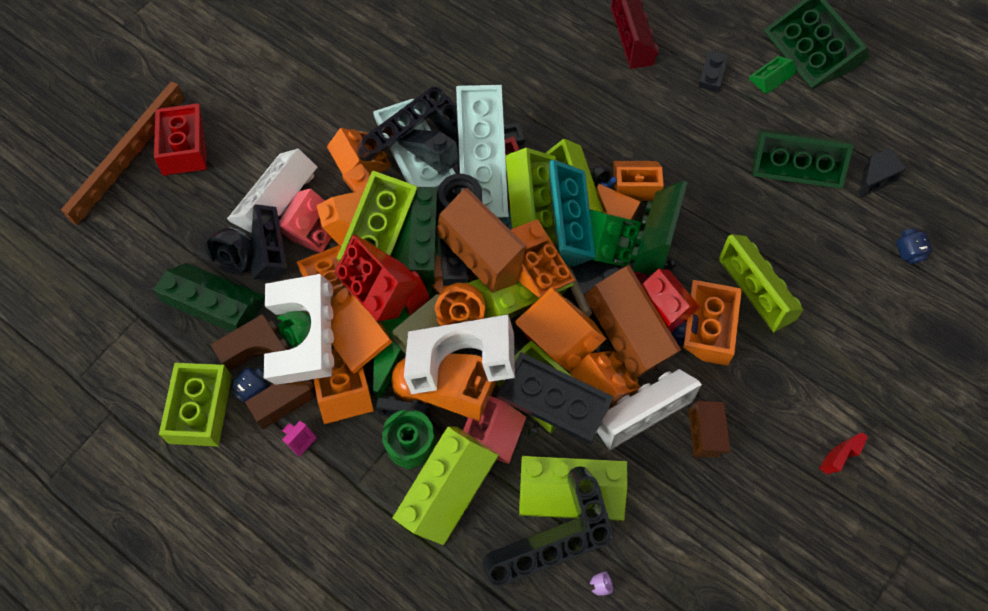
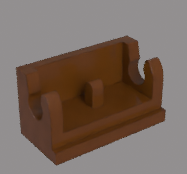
[688,401,730,458]

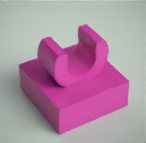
[282,421,317,457]

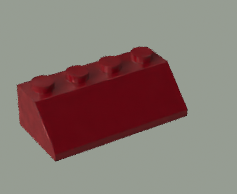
[610,0,659,69]

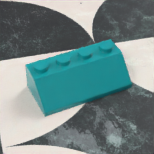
[549,160,596,266]

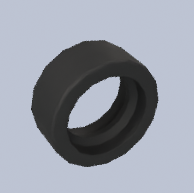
[438,173,482,211]

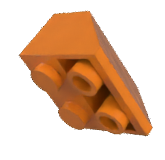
[327,128,392,175]
[613,161,664,201]
[570,350,641,409]

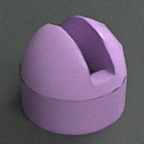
[590,572,613,596]

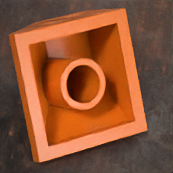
[316,190,364,246]

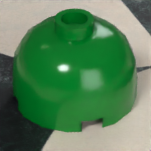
[277,311,311,348]

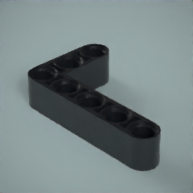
[356,87,459,161]
[482,466,613,586]

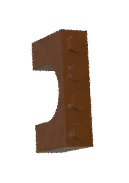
[210,314,315,429]

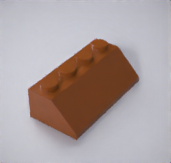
[436,188,527,293]
[584,265,681,380]

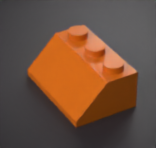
[683,280,742,366]

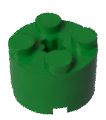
[382,410,436,469]

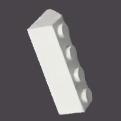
[227,148,317,233]
[597,369,702,451]

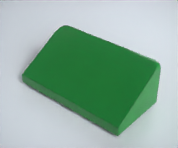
[749,56,796,94]

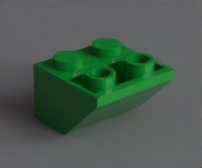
[590,209,641,266]

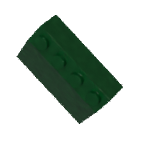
[763,0,869,89]

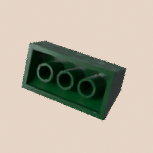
[752,128,854,189]
[631,181,688,276]
[391,187,438,285]
[153,263,265,332]

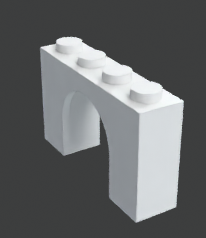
[264,274,334,385]
[404,315,515,394]

